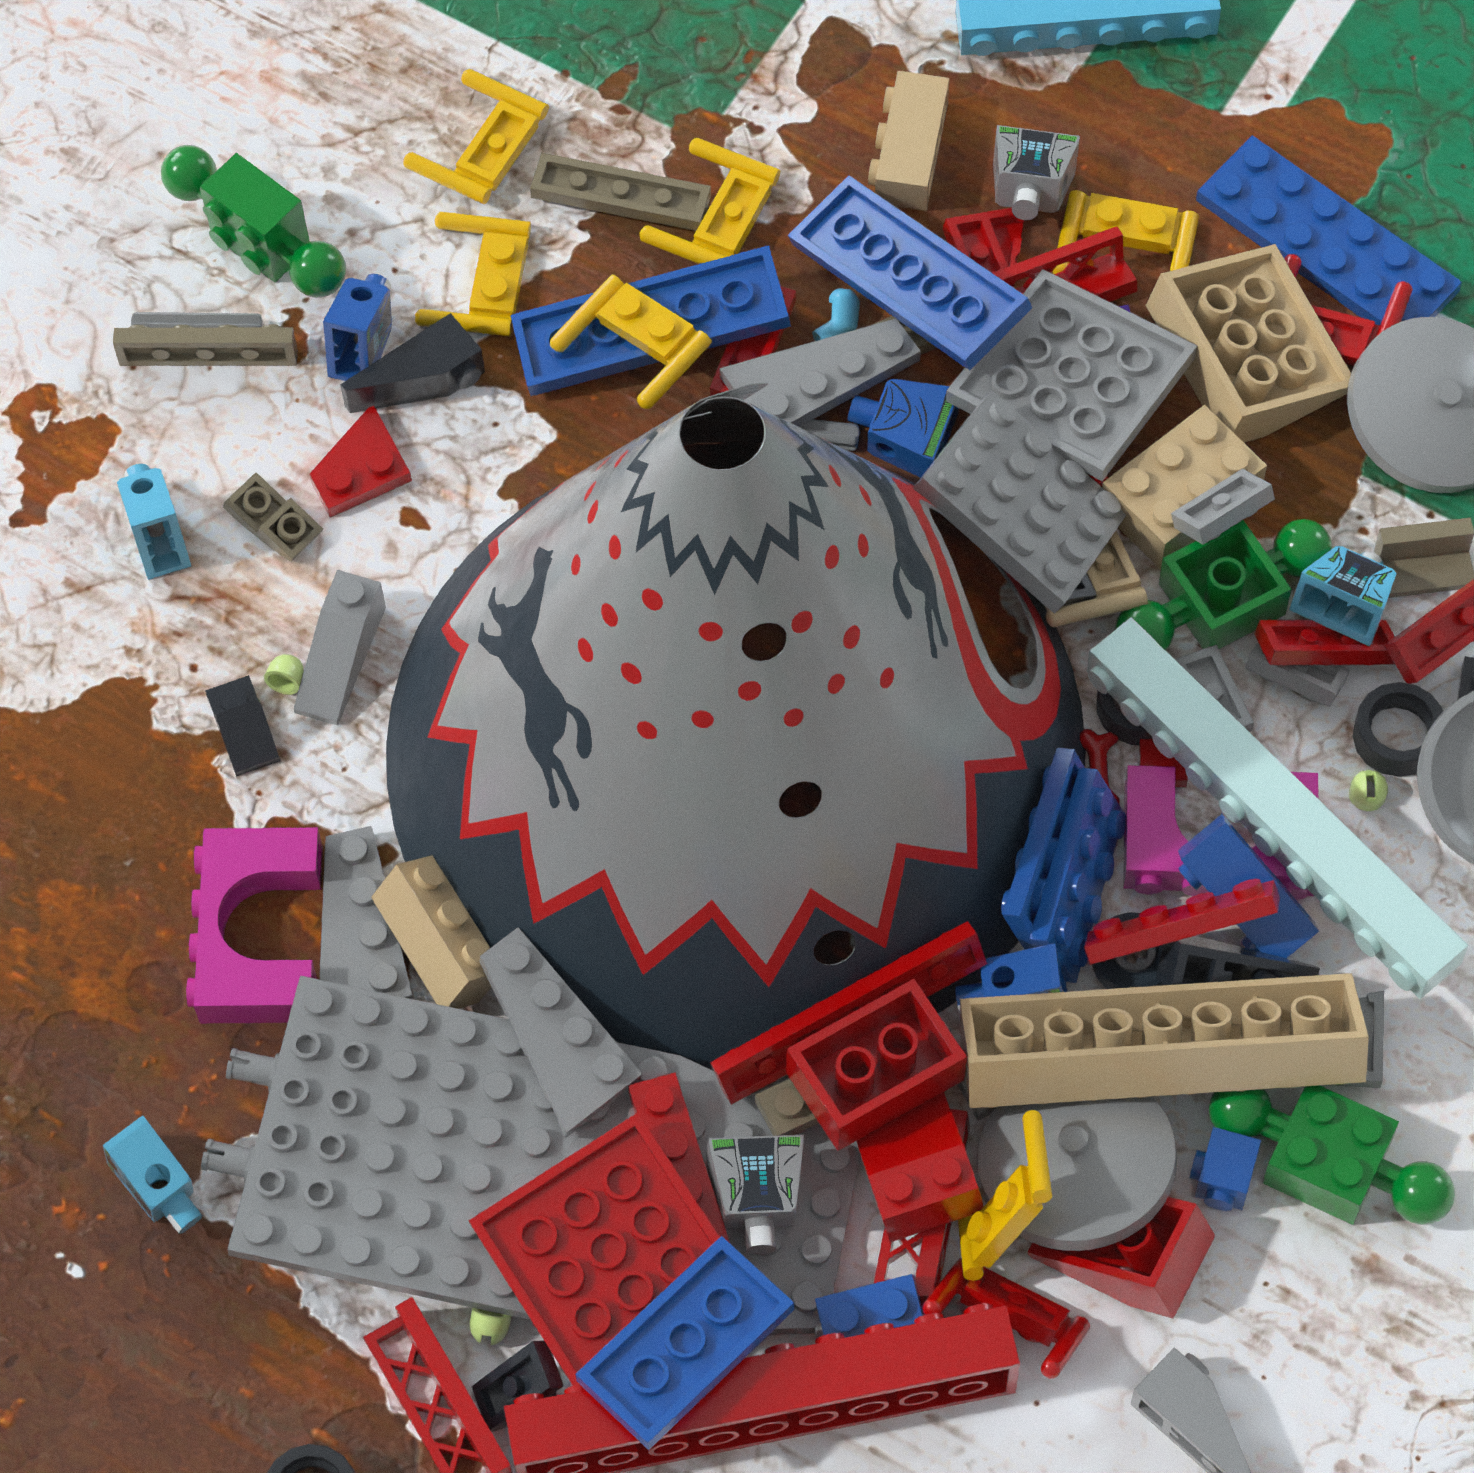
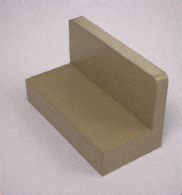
[1374,517,1474,598]

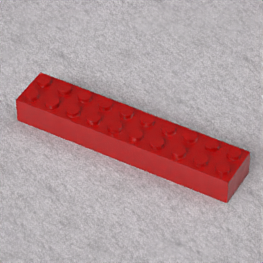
[504,1303,1020,1473]

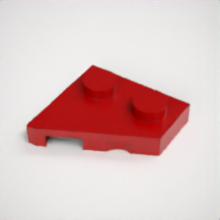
[942,207,1024,287]
[309,405,412,518]

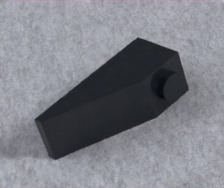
[340,313,485,413]
[1156,936,1320,985]

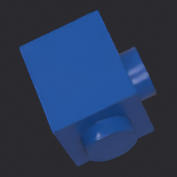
[1189,1127,1261,1211]

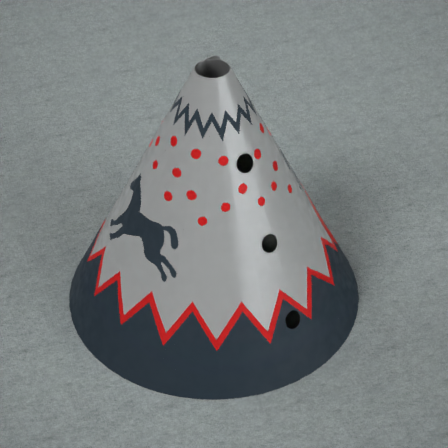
[386,383,1086,1071]

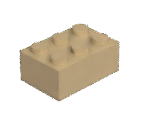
[1102,405,1267,570]

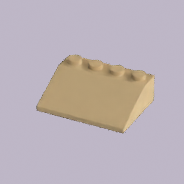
[1146,244,1351,442]

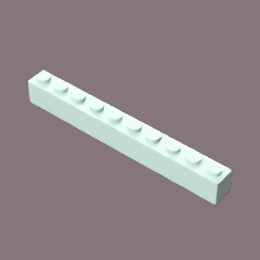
[1087,617,1469,999]

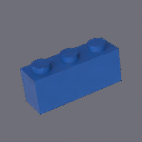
[1178,814,1319,958]

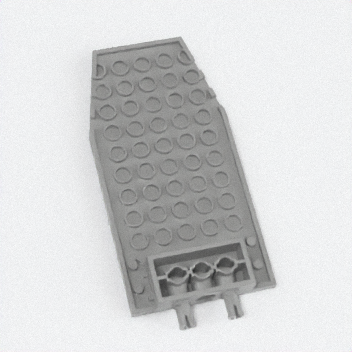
[201,976,861,1335]

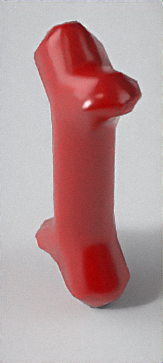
[1080,729,1120,804]

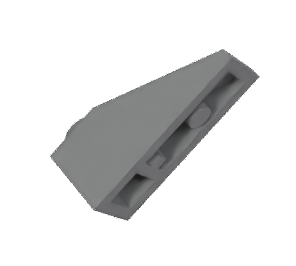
[294,570,386,726]
[1130,1347,1251,1473]

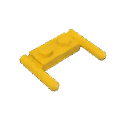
[403,69,549,204]
[640,138,781,264]
[1052,190,1199,274]
[415,212,531,336]
[550,274,712,409]
[958,1110,1052,1281]

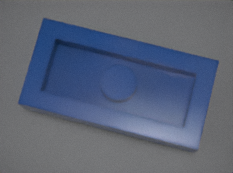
[815,1274,924,1338]

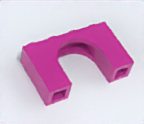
[1123,765,1319,900]
[186,827,323,1024]

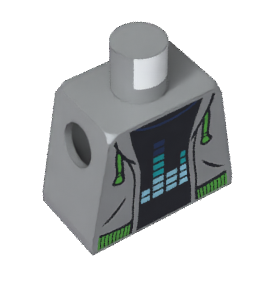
[993,125,1080,220]
[706,1135,804,1254]

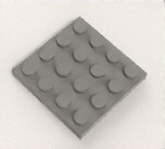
[946,269,1197,481]
[913,390,1126,614]

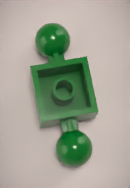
[160,145,346,298]
[1115,519,1333,651]
[1209,1085,1455,1225]

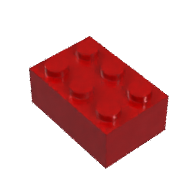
[786,979,967,1151]

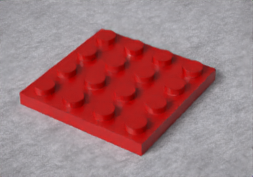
[468,1112,720,1386]

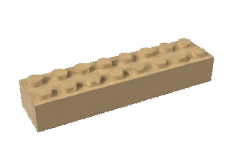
[960,973,1369,1108]

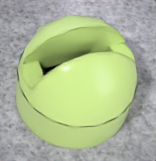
[264,654,304,695]
[1349,770,1388,811]
[470,1308,512,1345]

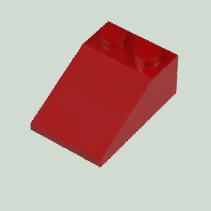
[856,1092,984,1242]
[1027,1197,1215,1319]

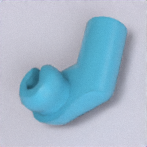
[812,288,860,341]

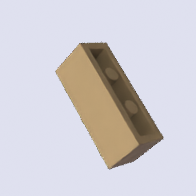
[868,71,949,211]
[371,855,491,1009]

